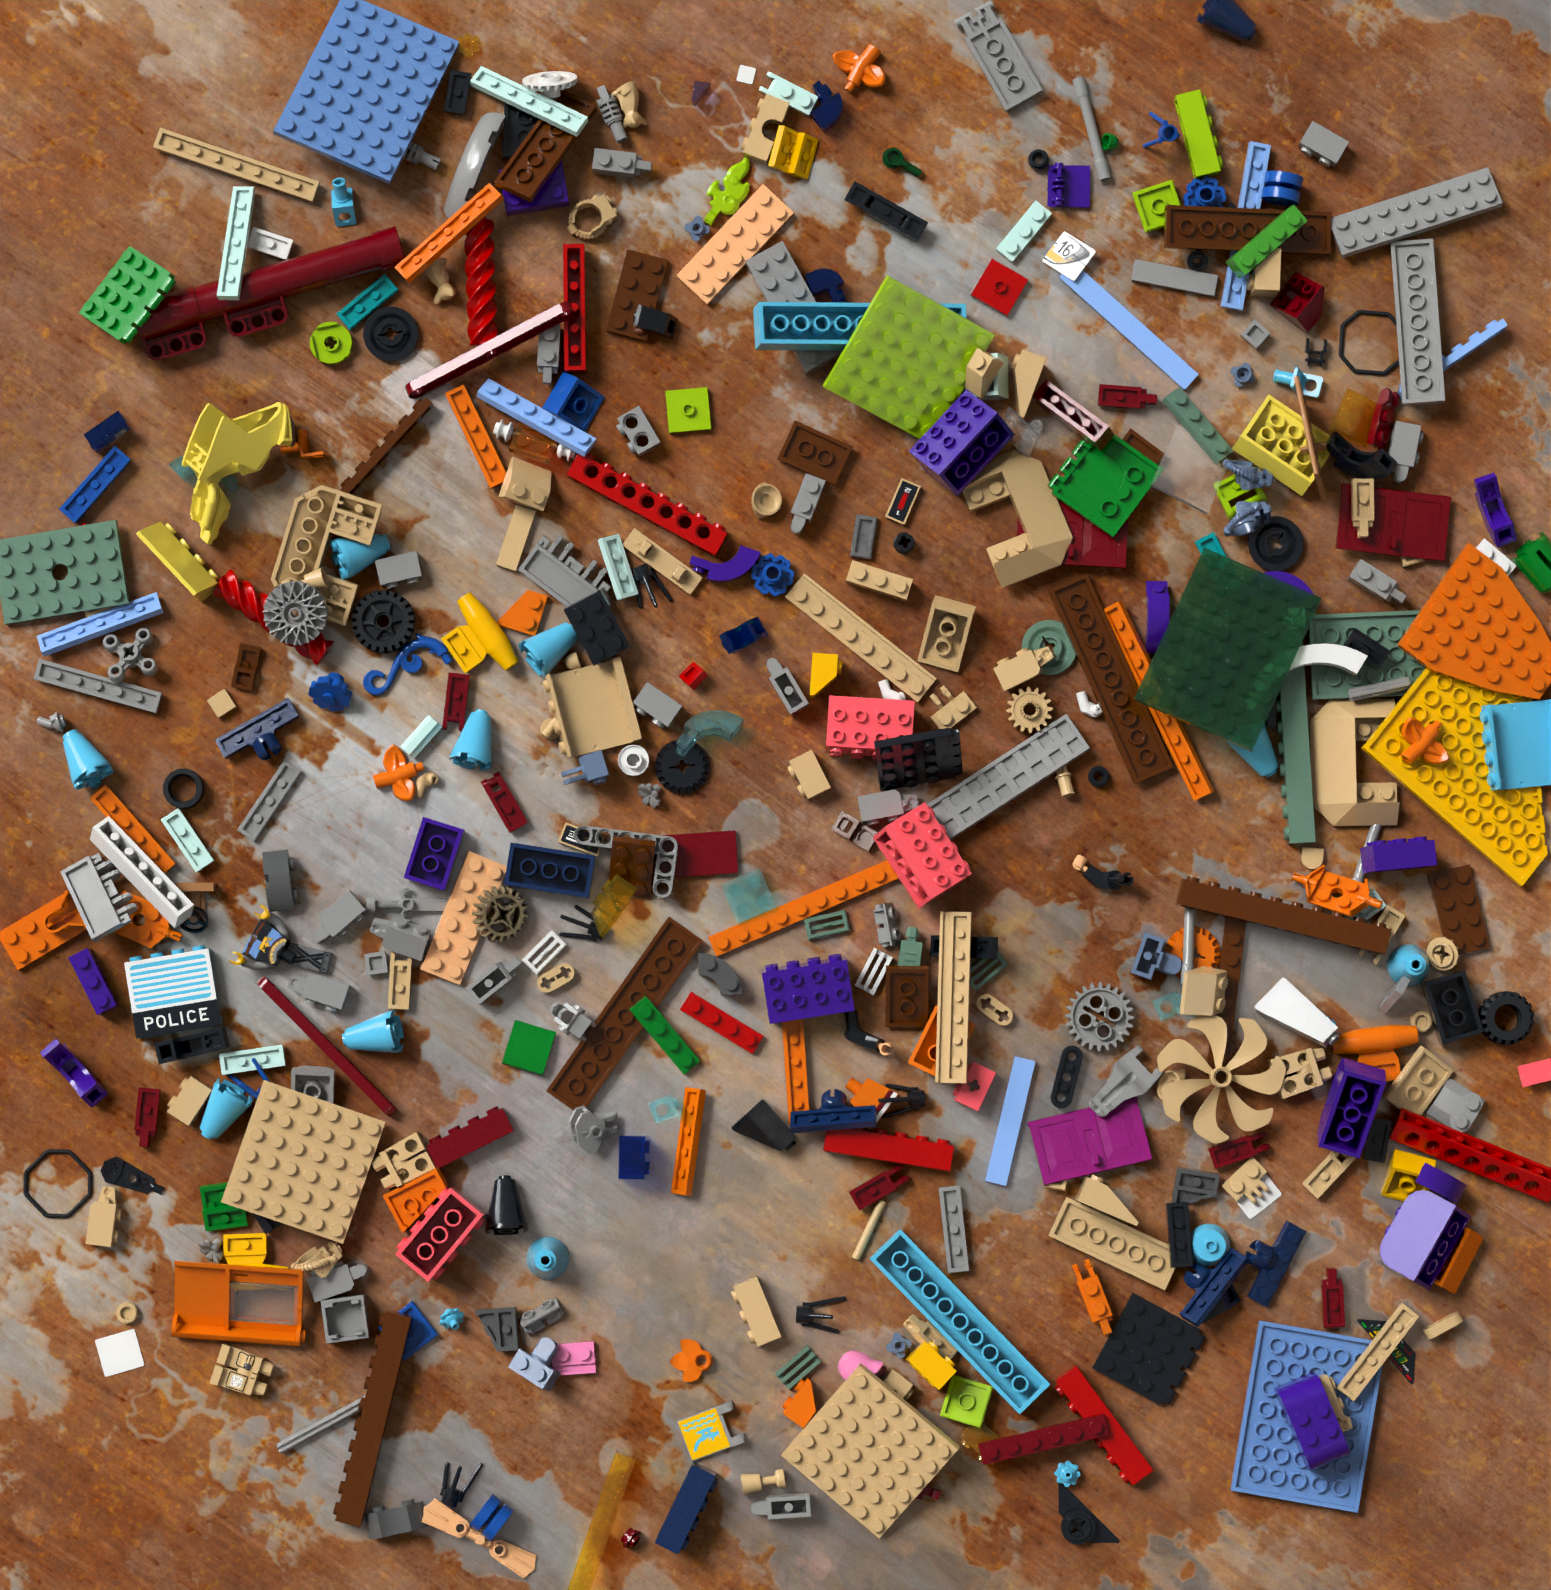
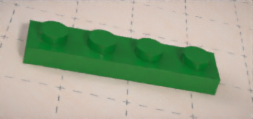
[629,996,700,1074]

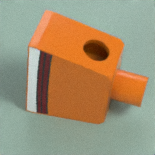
[845,1077,898,1123]

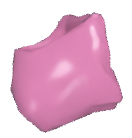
[838,1350,887,1380]

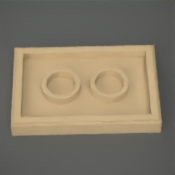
[1383,1045,1454,1115]

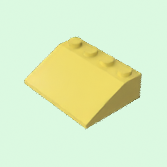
[1232,394,1330,496]
[136,521,219,602]

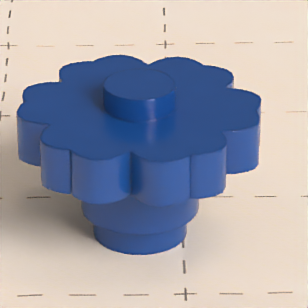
[1183,176,1226,207]
[751,553,794,597]
[308,672,352,712]

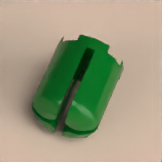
[1511,531,1551,593]

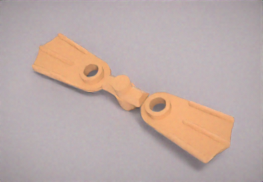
[422,1498,537,1579]

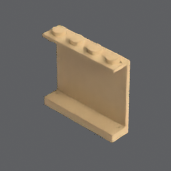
[542,657,642,759]

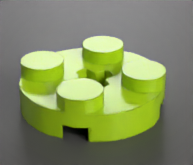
[310,322,353,365]

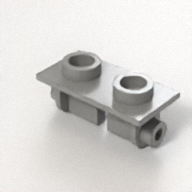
[873,903,901,947]
[519,1298,565,1335]

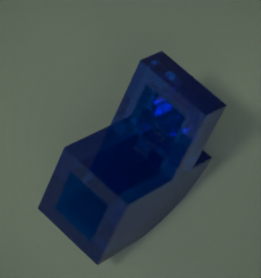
[811,81,842,133]
[805,268,846,303]
[719,617,768,654]

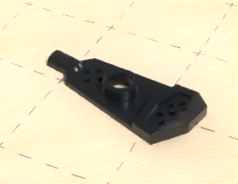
[100,1156,164,1195]

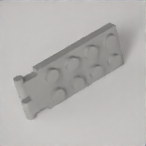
[954,0,1043,112]

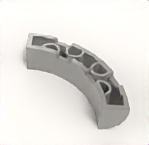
[444,112,506,218]

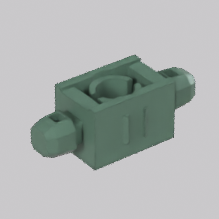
[897,927,923,966]

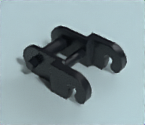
[1305,338,1327,367]

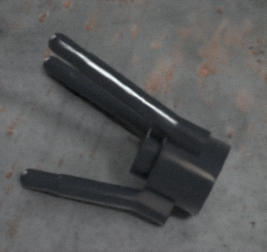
[633,564,673,608]
[559,905,608,942]
[878,1083,925,1119]
[796,1296,846,1334]
[440,1462,483,1507]

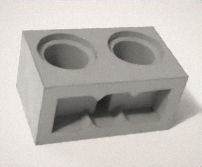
[616,406,661,457]

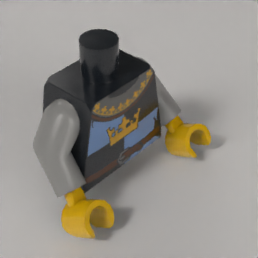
[229,904,297,970]

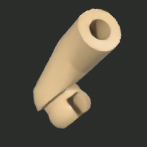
[414,772,439,799]

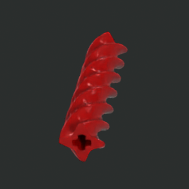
[464,217,498,347]
[212,569,334,666]

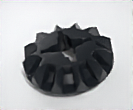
[1061,1510,1095,1544]

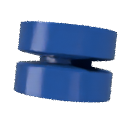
[1261,171,1304,206]
[469,1494,514,1541]

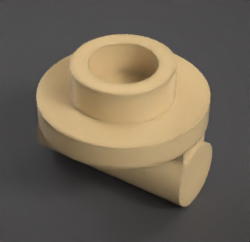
[540,717,559,740]

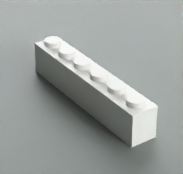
[90,816,194,928]

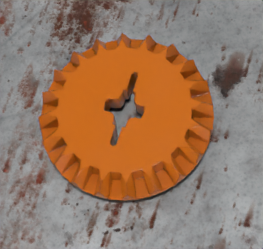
[1165,926,1221,979]

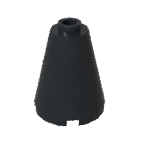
[485,1175,528,1235]

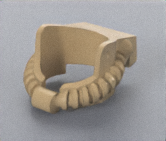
[567,194,618,240]
[291,1241,343,1278]

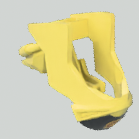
[182,402,297,545]

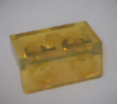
[960,1422,1000,1465]

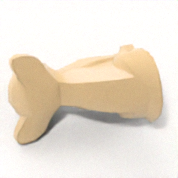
[612,81,647,128]
[424,258,457,304]

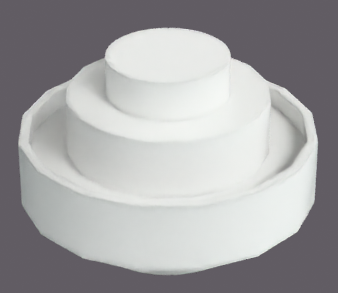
[618,745,649,776]

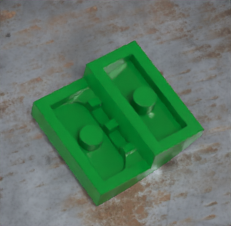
[502,1020,556,1076]
[200,1182,248,1231]

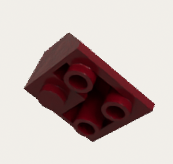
[1270,272,1325,332]

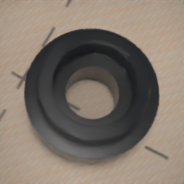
[1028,149,1049,171]
[1187,250,1208,271]
[1088,766,1109,787]

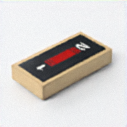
[885,478,921,525]

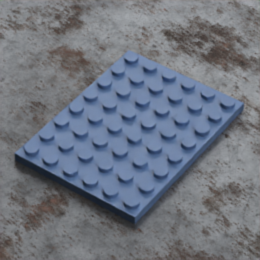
[273,0,459,185]
[1230,1320,1383,1513]

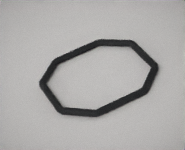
[1339,310,1399,375]
[23,1149,92,1218]

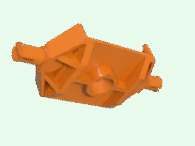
[1292,865,1383,917]
[114,891,183,949]

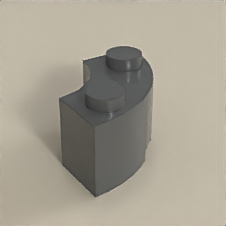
[262,849,298,912]
[698,953,742,995]
[364,1498,429,1539]

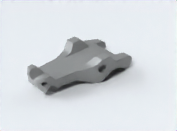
[1089,1045,1164,1117]

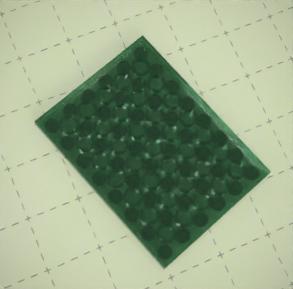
[1134,548,1322,752]

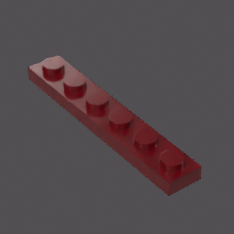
[978,1414,1109,1465]

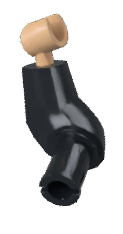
[1073,855,1134,890]
[844,1010,894,1055]

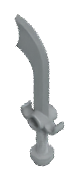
[366,887,449,922]

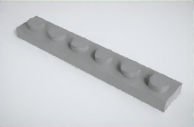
[33,659,163,714]

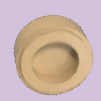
[1410,1011,1432,1032]
[116,1302,139,1324]

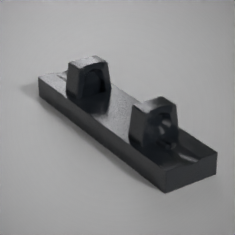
[844,181,928,242]

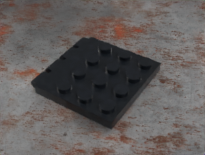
[874,728,963,791]
[1092,1292,1206,1405]

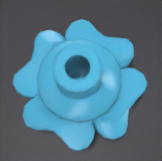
[439,1308,464,1330]
[1054,1460,1081,1487]

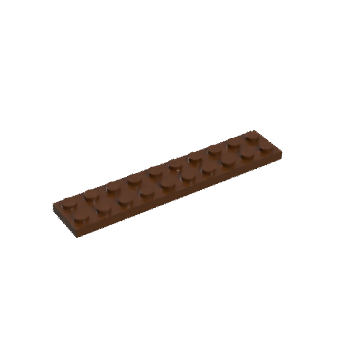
[1048,574,1173,784]
[546,917,704,1111]

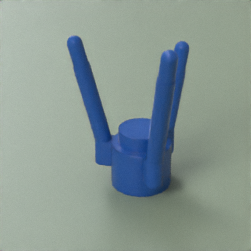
[1143,112,1180,148]
[228,1058,270,1100]

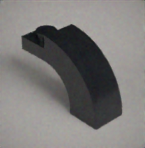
[1326,431,1397,480]
[930,935,998,959]
[154,1027,230,1064]

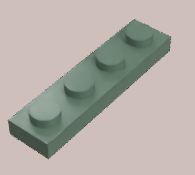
[1162,387,1233,465]

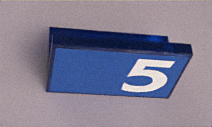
[83,411,131,453]

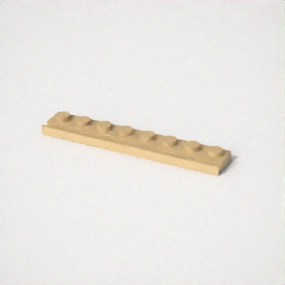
[785,573,937,703]
[935,912,972,1084]

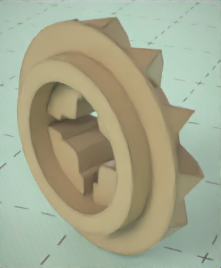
[1427,936,1460,971]

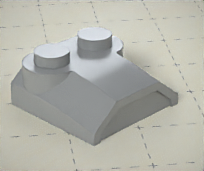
[291,1066,336,1104]
[1426,1078,1485,1133]

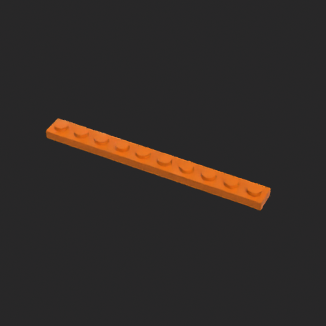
[1103,600,1214,801]
[708,860,898,957]

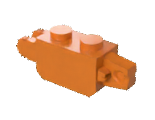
[1072,1259,1113,1335]

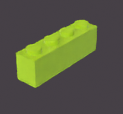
[1174,89,1223,179]

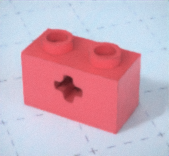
[952,1062,996,1111]

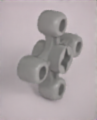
[103,628,158,683]

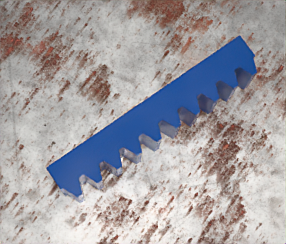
[59,446,132,524]

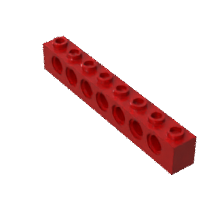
[566,453,728,558]
[1389,1108,1551,1203]

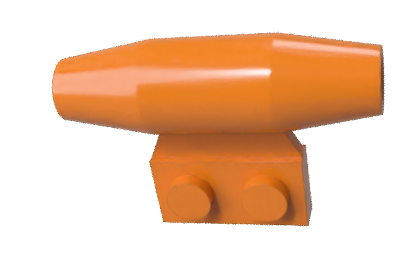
[1331,1025,1418,1081]

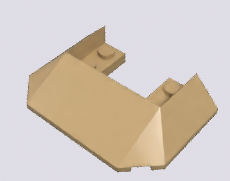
[962,450,1073,588]
[271,485,383,626]
[1309,698,1400,826]

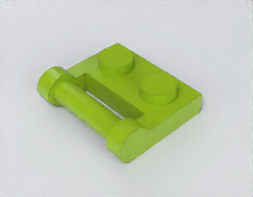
[1212,474,1267,520]

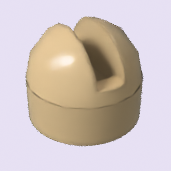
[565,652,582,670]

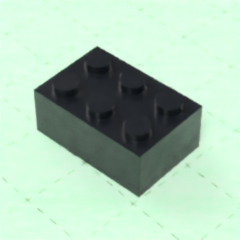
[564,587,634,666]
[1420,971,1484,1045]

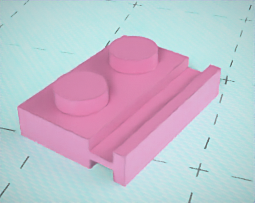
[552,1341,596,1376]

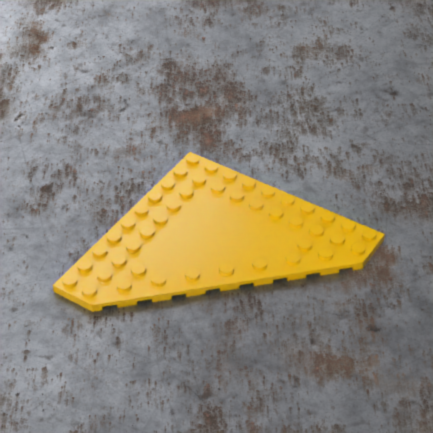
[1361,668,1548,887]

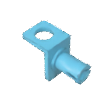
[331,178,356,227]
[1273,367,1324,398]

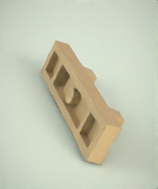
[623,528,703,595]

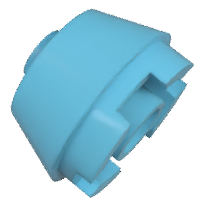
[1190,1224,1230,1267]

